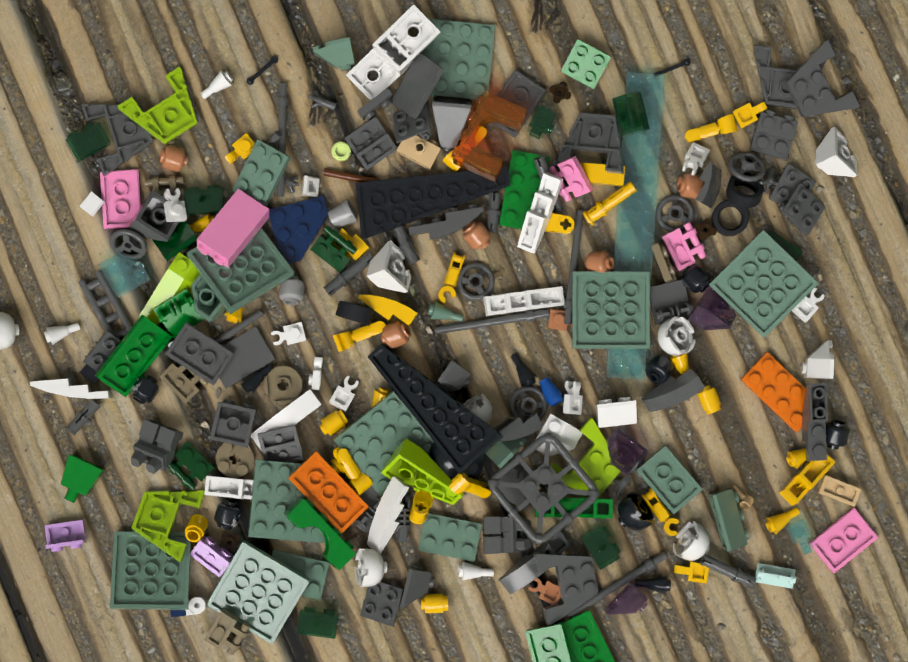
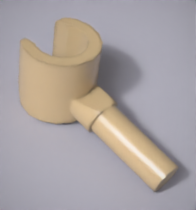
[731,485,754,511]

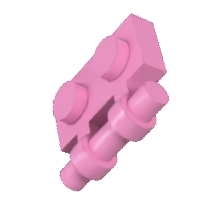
[548,156,594,202]
[661,222,707,271]

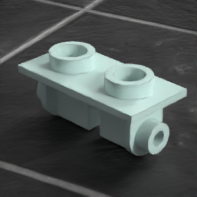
[755,563,796,589]

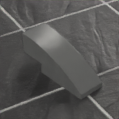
[641,368,705,412]
[494,413,543,441]

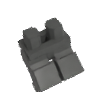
[131,419,184,474]
[482,516,532,554]

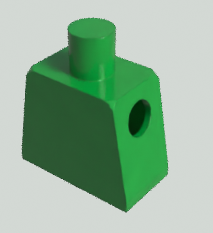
[61,454,105,503]

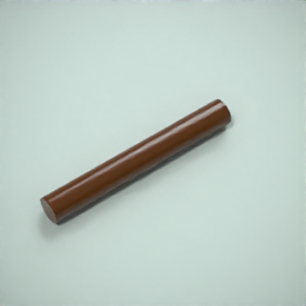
[323,168,381,182]

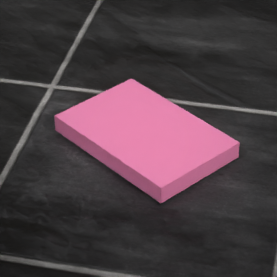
[100,169,141,229]
[809,507,879,574]

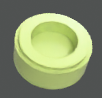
[332,142,351,161]

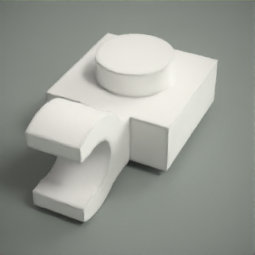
[563,381,583,415]

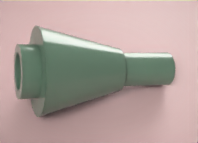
[427,301,463,322]

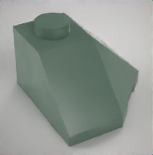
[313,37,355,71]
[191,274,226,322]
[485,438,527,469]

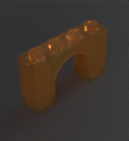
[451,91,527,182]

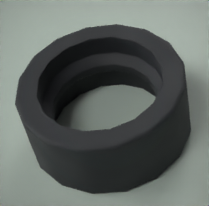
[726,172,764,208]
[712,200,749,236]
[336,301,374,325]

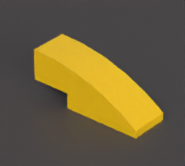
[566,163,626,187]
[358,295,418,326]
[779,454,835,506]

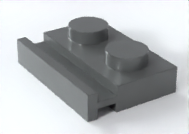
[357,88,393,120]

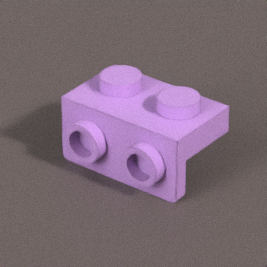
[44,519,87,552]
[191,535,233,578]

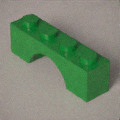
[534,497,613,519]
[284,498,356,570]

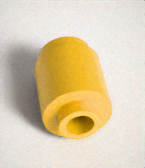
[697,385,721,415]
[319,409,349,436]
[185,514,208,542]
[421,594,448,613]

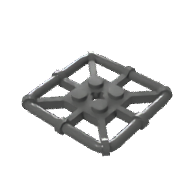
[487,432,600,545]

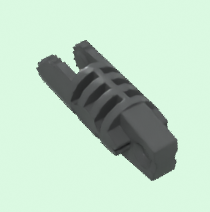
[394,493,411,542]

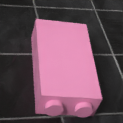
[197,189,269,268]

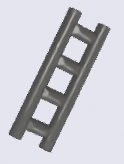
[78,269,133,340]

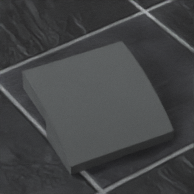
[344,116,397,170]
[696,162,722,209]
[257,425,304,463]

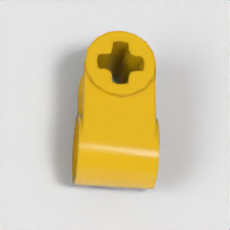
[545,212,574,234]
[409,490,434,525]

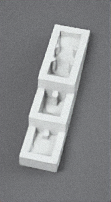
[517,172,563,254]
[483,286,564,316]
[30,379,111,399]
[251,389,322,450]
[204,476,253,499]
[367,476,409,554]

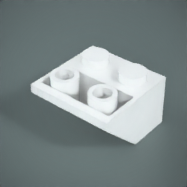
[595,397,637,428]

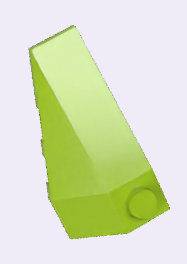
[139,252,200,325]
[381,438,464,505]

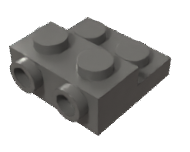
[749,110,798,161]
[210,399,257,448]

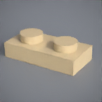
[818,475,861,507]

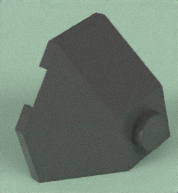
[436,361,471,392]

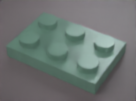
[232,139,291,207]
[636,445,703,515]
[418,513,482,562]
[272,549,330,600]

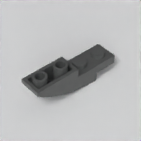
[408,204,484,240]
[802,383,828,461]
[498,531,571,594]

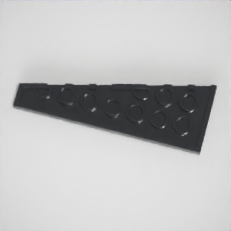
[356,167,510,239]
[368,344,503,474]

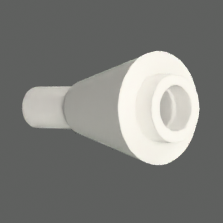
[200,70,233,99]
[44,323,80,345]
[458,562,494,581]

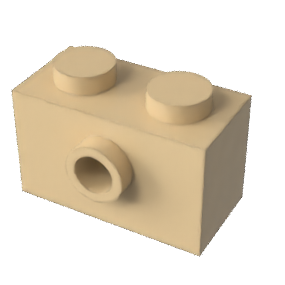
[396,134,441,171]

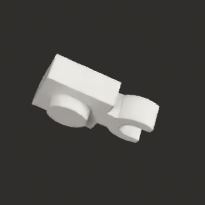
[682,142,710,176]
[163,188,187,222]
[792,288,824,323]
[271,322,307,345]
[308,357,323,390]
[329,376,359,412]

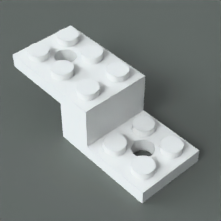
[346,4,441,101]

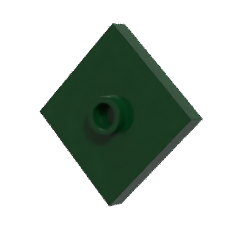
[152,221,198,261]

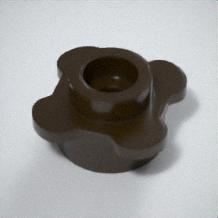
[549,82,571,103]
[694,218,717,241]
[219,532,240,553]

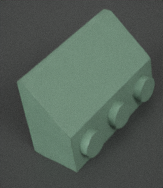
[708,488,749,552]

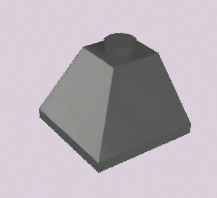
[128,190,178,242]
[400,567,435,608]

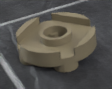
[264,366,303,404]
[216,443,255,478]

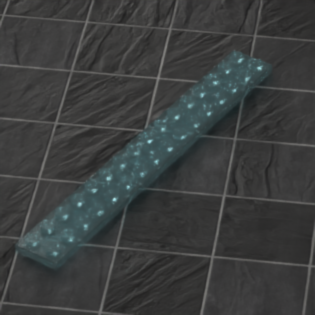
[606,72,665,380]

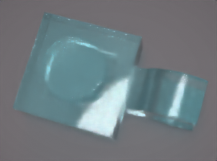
[786,519,812,555]

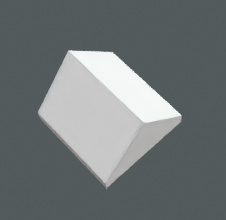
[301,175,320,197]
[79,191,104,217]

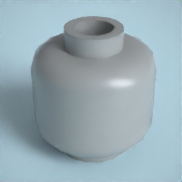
[279,276,305,305]

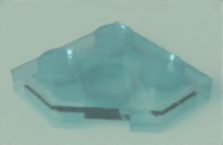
[98,256,151,298]

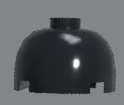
[618,492,655,531]

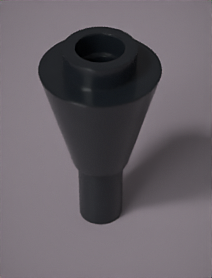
[511,353,538,387]
[241,364,273,394]
[635,576,671,595]

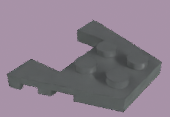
[785,40,860,117]
[753,45,826,109]
[81,104,153,176]
[552,113,624,174]
[533,552,598,626]

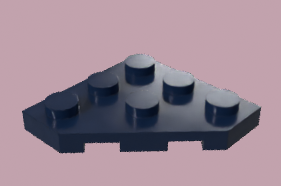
[269,196,328,264]

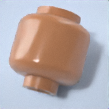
[159,145,188,172]
[676,173,705,199]
[463,221,491,250]
[584,251,614,273]
[381,321,411,349]

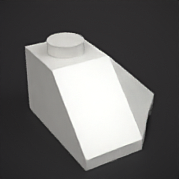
[815,127,857,177]
[367,240,411,293]
[801,340,834,379]
[535,414,583,456]

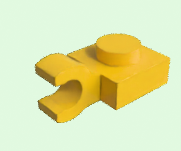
[732,102,768,129]
[225,133,255,164]
[339,228,369,261]
[674,561,709,584]

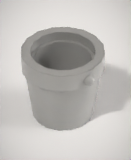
[328,199,358,229]

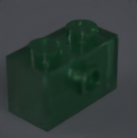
[612,92,650,136]
[527,105,556,140]
[65,122,111,163]
[183,185,225,216]
[580,524,621,570]
[297,606,339,639]

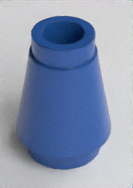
[539,377,564,407]

